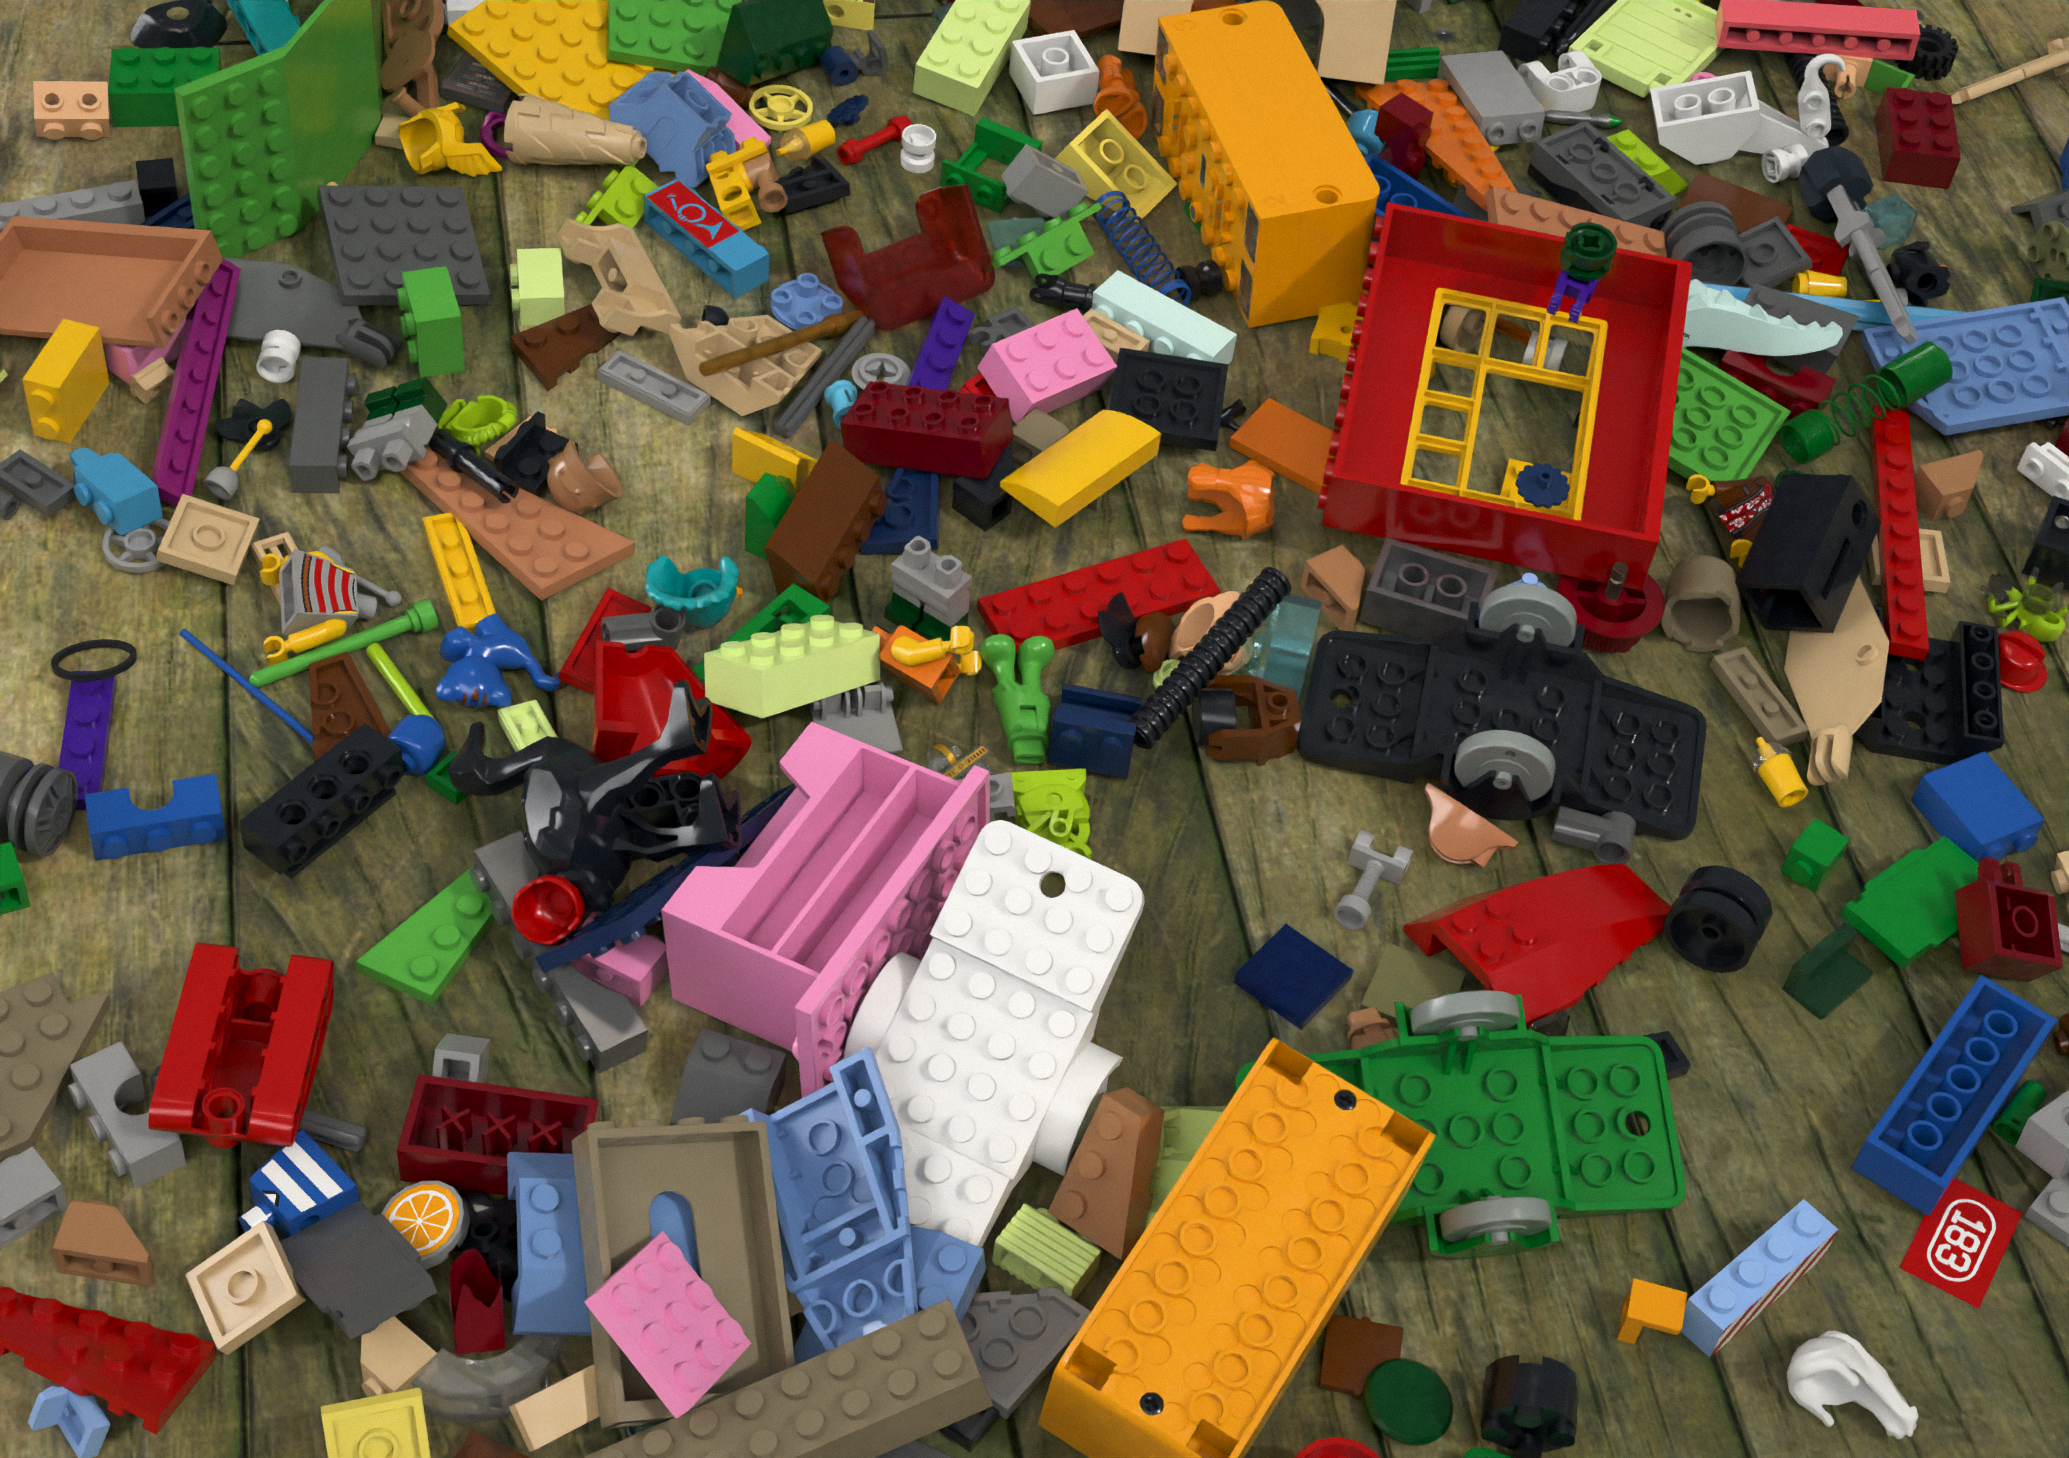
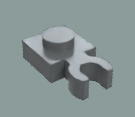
[969,306,1036,356]

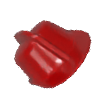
[1998,630,2047,693]

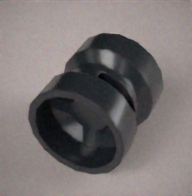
[1175,259,1223,301]

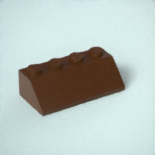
[764,441,887,604]

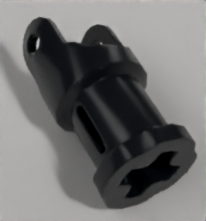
[1029,273,1097,314]

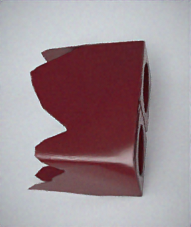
[447,1248,506,1355]

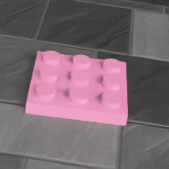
[584,1231,752,1419]

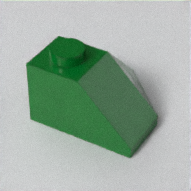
[744,472,796,560]

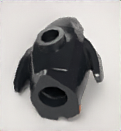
[1886,241,1951,307]

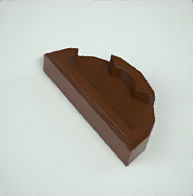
[1135,612,1177,673]

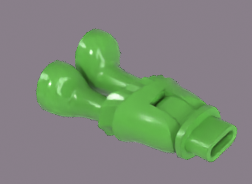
[980,634,1055,764]

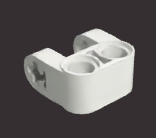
[1517,50,1602,112]

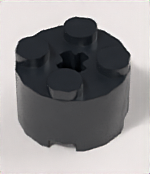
[1480,1355,1578,1458]

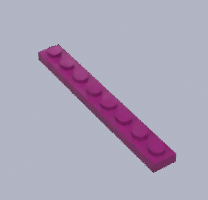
[150,258,241,507]

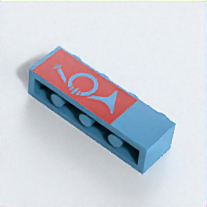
[644,178,770,298]

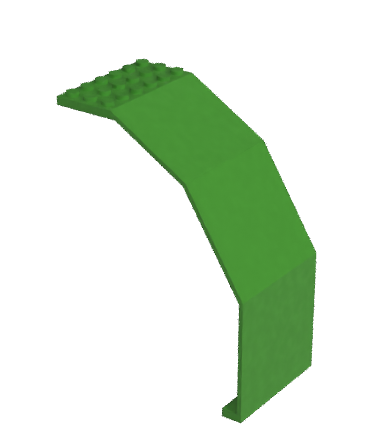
[174,0,383,258]

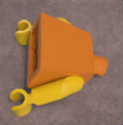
[872,625,982,705]

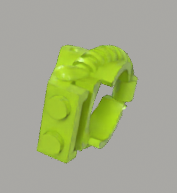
[434,395,517,456]

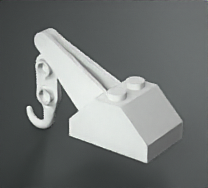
[1650,54,1846,165]

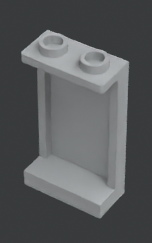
[1437,51,1545,146]

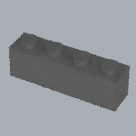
[289,357,357,493]

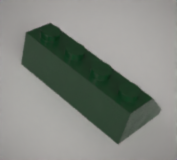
[716,0,834,86]

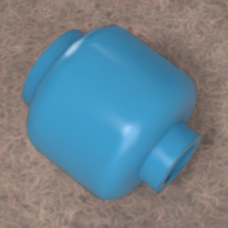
[1346,109,1385,157]

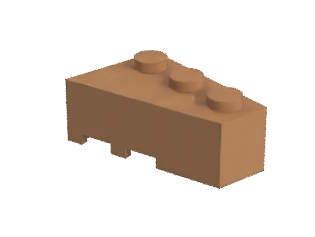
[1048,1087,1165,1260]

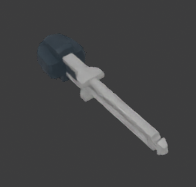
[1799,146,1919,344]

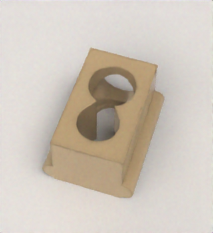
[130,357,175,405]

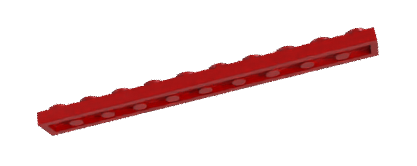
[1869,405,1929,661]

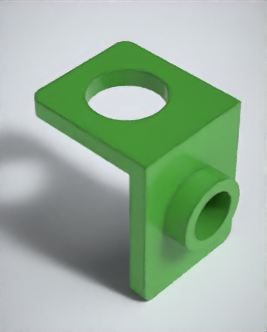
[1864,59,1915,95]

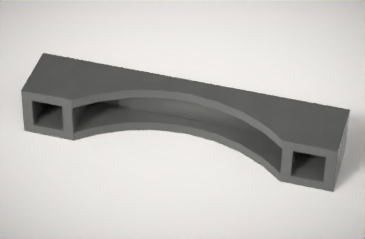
[470,830,648,1073]

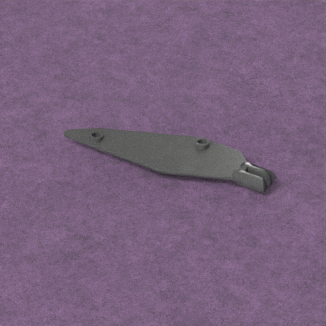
[186,257,403,370]

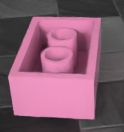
[977,308,1118,424]

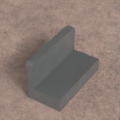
[2011,188,2069,233]

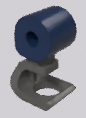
[820,30,889,86]

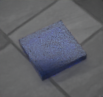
[1233,924,1354,1030]

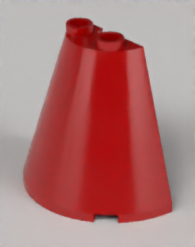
[593,640,752,780]

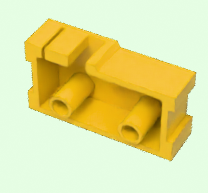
[1309,290,1368,363]

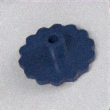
[826,94,869,125]
[1515,463,1570,509]

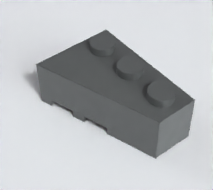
[1743,283,1859,374]

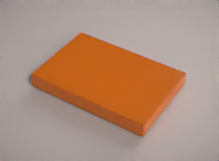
[1229,398,1335,495]

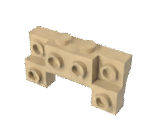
[556,218,681,336]

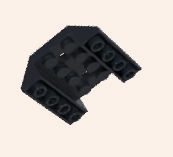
[1855,606,2004,765]

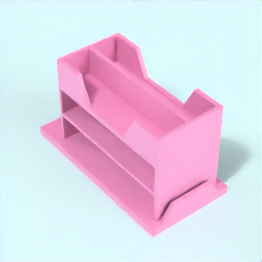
[661,722,990,1098]

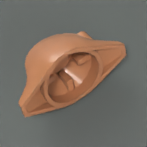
[1425,783,1519,869]

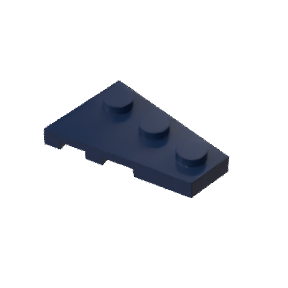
[860,467,941,555]

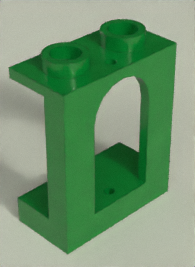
[940,117,1043,214]

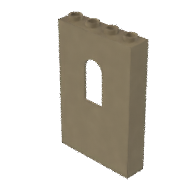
[571,1115,795,1430]

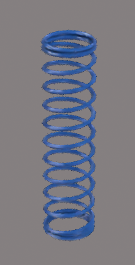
[1093,191,1192,306]

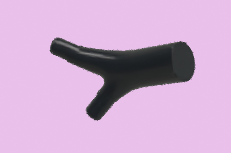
[1220,399,1246,432]

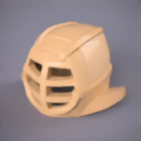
[1168,591,1253,675]

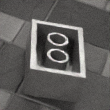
[1359,538,1498,639]

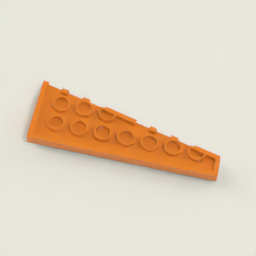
[1354,79,1518,211]

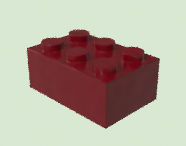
[1875,87,1961,189]

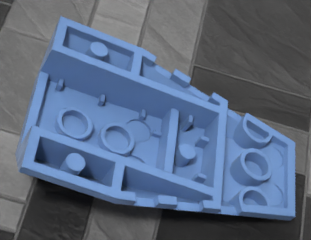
[739,1047,918,1351]
[507,1152,699,1336]

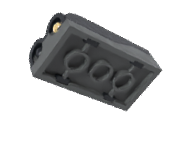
[1527,121,1676,231]

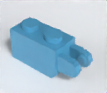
[70,447,163,536]

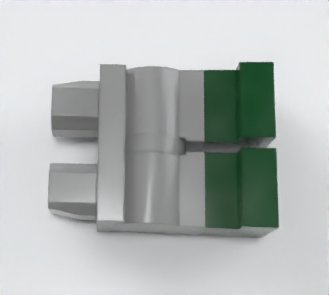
[347,377,447,481]
[884,536,972,641]

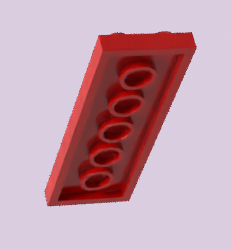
[977,538,1221,662]

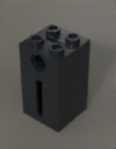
[1735,474,1881,633]

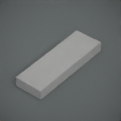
[597,350,711,426]

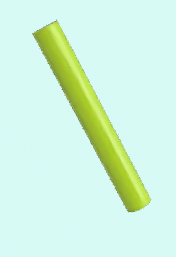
[366,643,435,719]

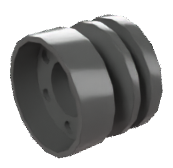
[1663,201,1748,286]
[0,751,78,857]

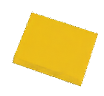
[732,427,818,495]

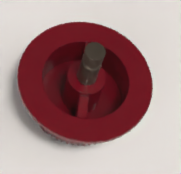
[1557,562,1665,654]

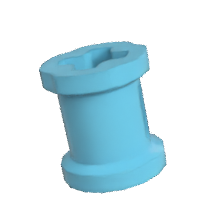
[824,380,857,429]

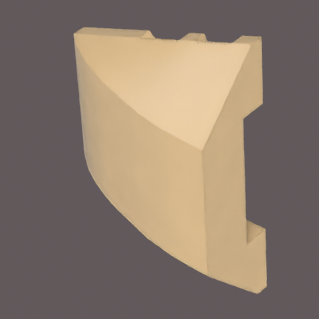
[667,315,822,416]

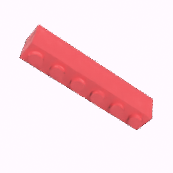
[1715,0,1921,61]

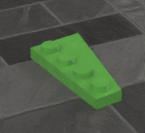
[356,865,495,1006]

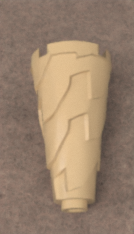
[504,93,647,165]

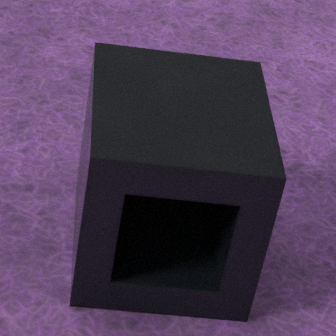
[135,158,178,217]

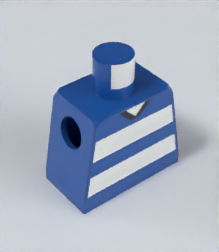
[239,1129,359,1238]

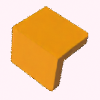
[1617,1278,1687,1344]

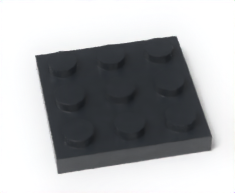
[1109,348,1229,452]

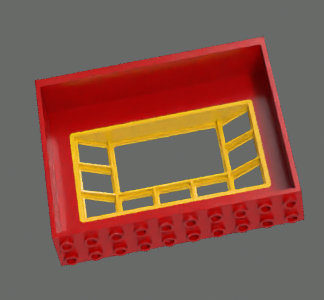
[1317,202,1692,591]

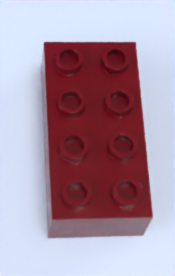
[840,381,1014,479]
[397,1074,600,1196]

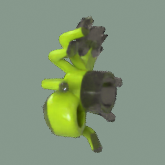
[1980,567,2069,643]

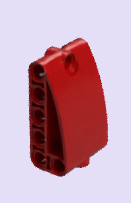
[148,942,334,1148]

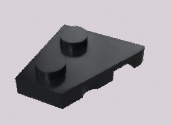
[775,152,850,213]

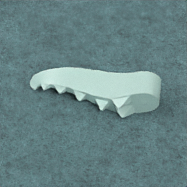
[1682,279,1843,356]

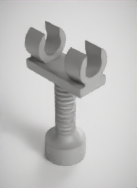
[1334,829,1414,930]

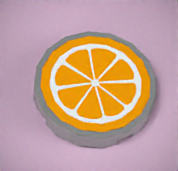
[381,1181,470,1270]

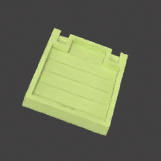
[1568,0,1725,98]

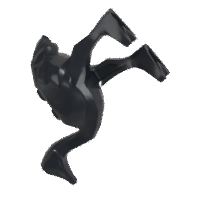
[448,680,741,912]

